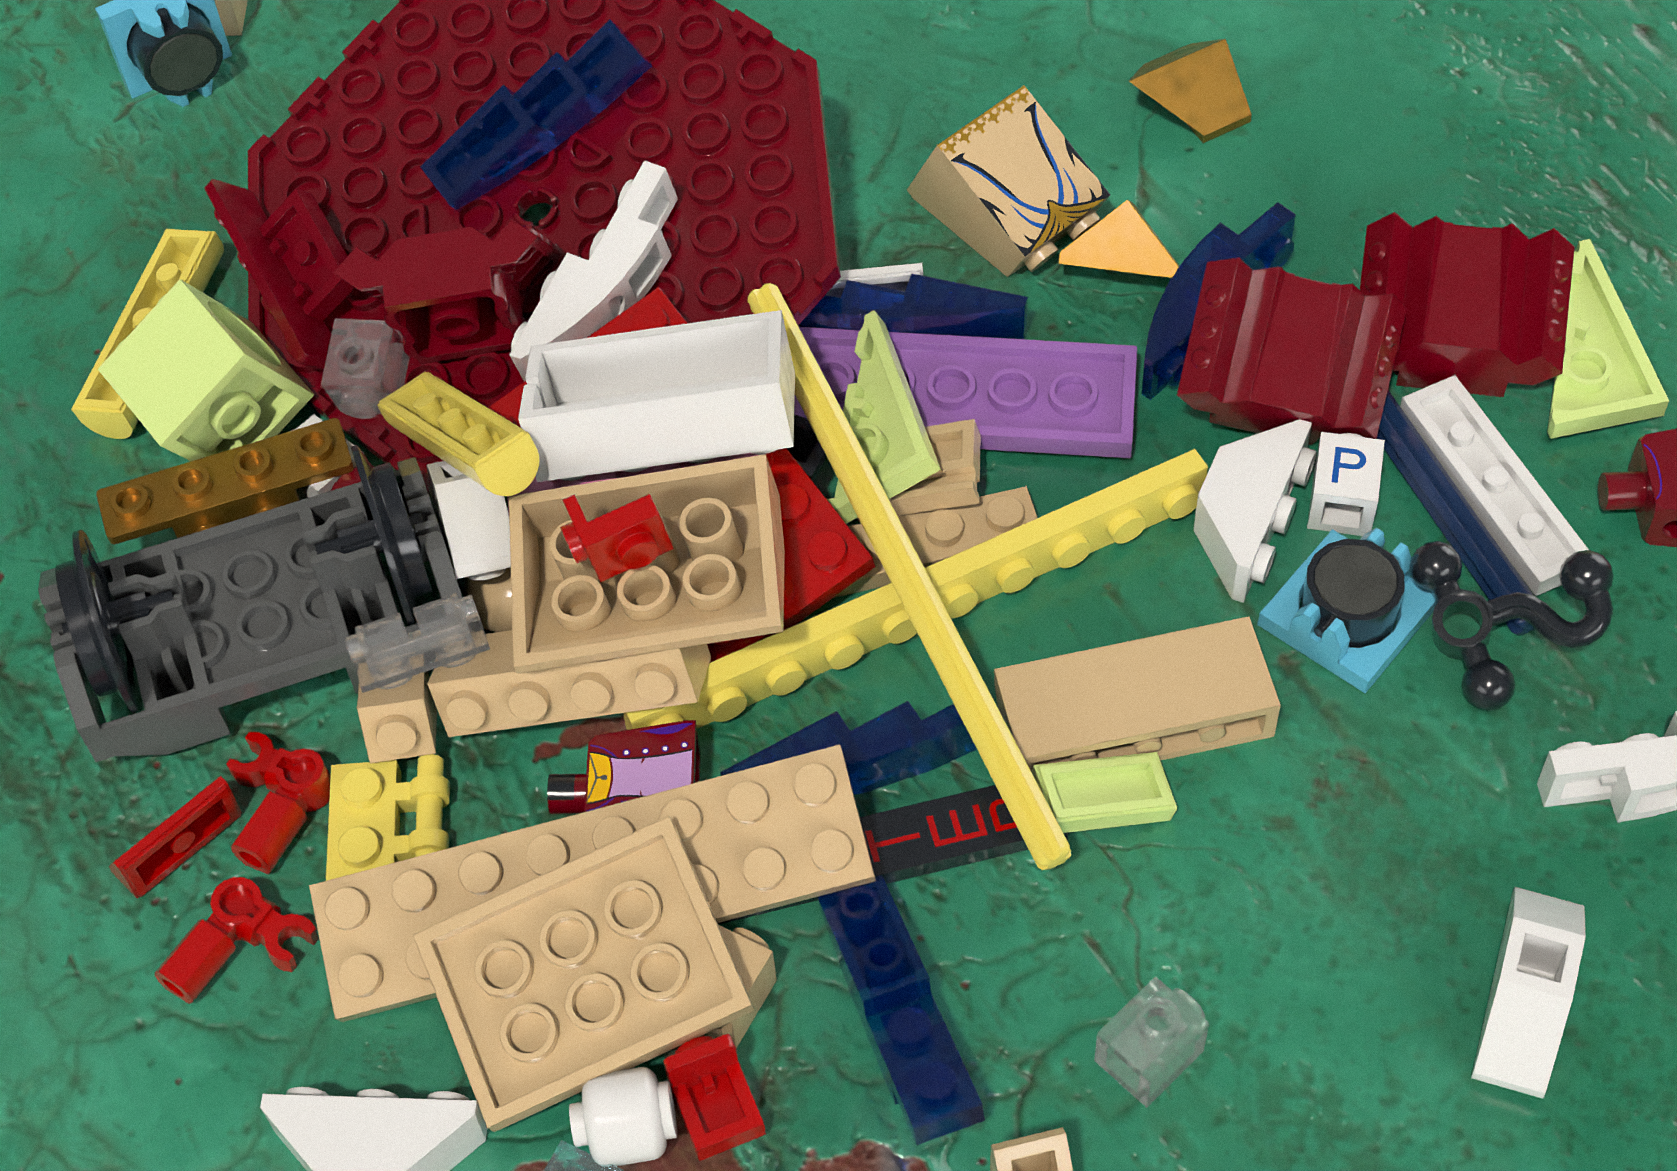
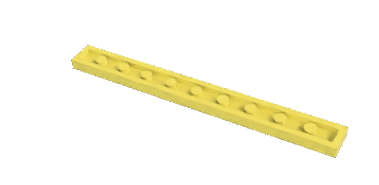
[623,449,1208,730]

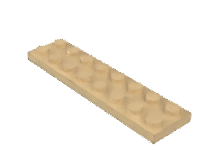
[309,745,876,1022]

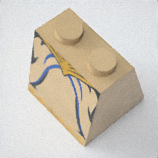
[907,85,1110,277]

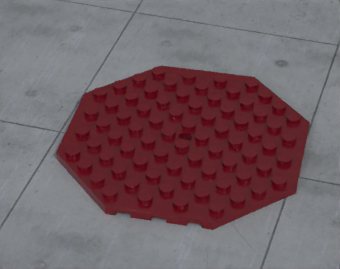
[248,0,841,497]

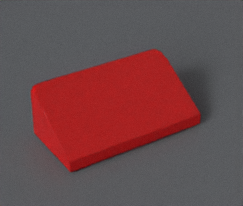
[109,776,242,899]

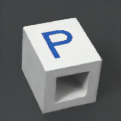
[1307,432,1385,536]

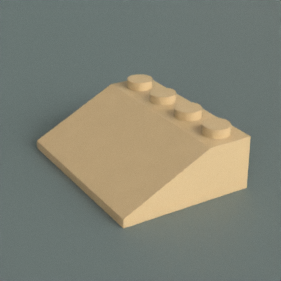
[509,454,785,673]

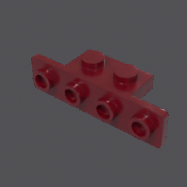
[204,179,355,372]

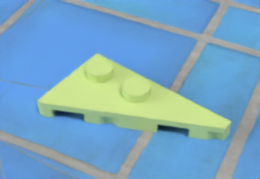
[1547,239,1669,439]
[827,310,941,524]

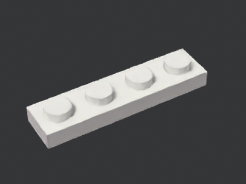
[1400,375,1589,596]

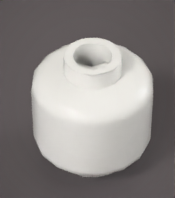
[569,1067,677,1168]

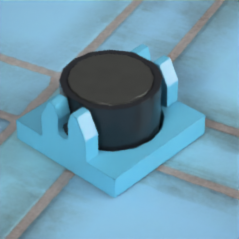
[95,0,232,107]
[1257,528,1437,693]

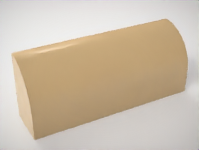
[994,617,1281,771]

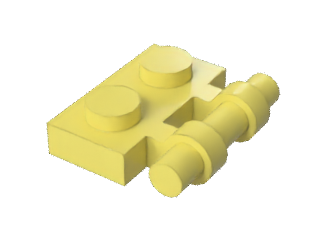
[326,754,450,881]

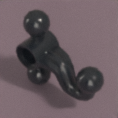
[1409,541,1614,711]

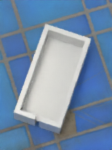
[518,310,795,482]

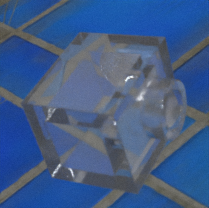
[321,319,410,419]
[1094,976,1209,1108]

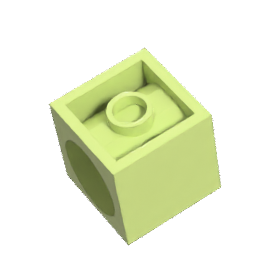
[98,279,314,461]

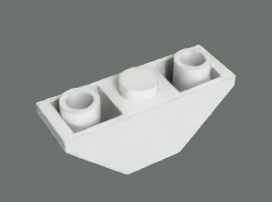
[1194,419,1317,603]
[427,461,511,580]
[1471,887,1586,1099]
[260,1087,487,1171]

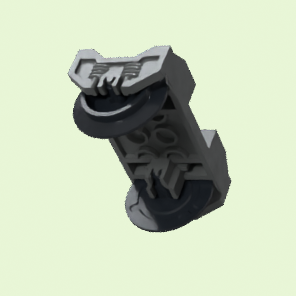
[38,445,474,762]

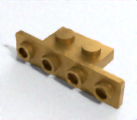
[96,418,354,544]

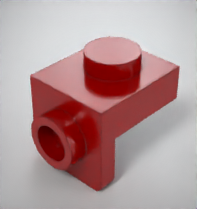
[560,494,674,582]
[663,1034,766,1161]

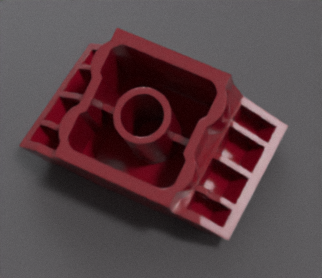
[1360,212,1575,397]
[333,219,564,364]
[1177,257,1407,445]

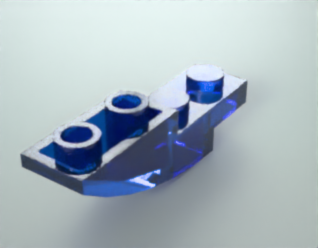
[1141,202,1296,400]
[818,875,985,1145]

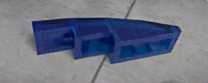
[420,19,652,210]
[798,274,1028,339]
[720,701,977,795]

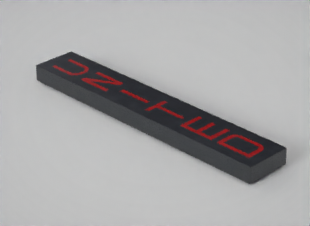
[718,785,1068,925]

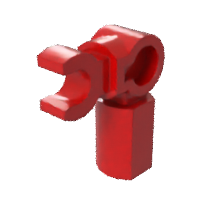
[226,732,331,875]
[155,877,319,1004]

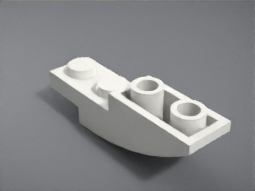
[509,160,678,382]
[1537,711,1677,823]

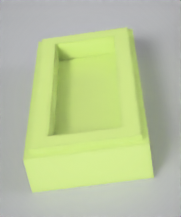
[1031,752,1177,833]

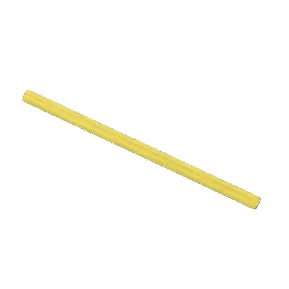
[747,283,1071,870]

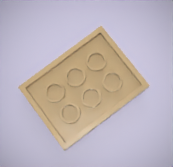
[413,816,755,1132]

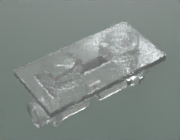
[344,593,490,693]

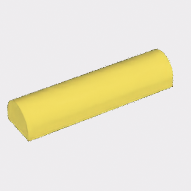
[71,229,224,439]
[377,372,539,496]

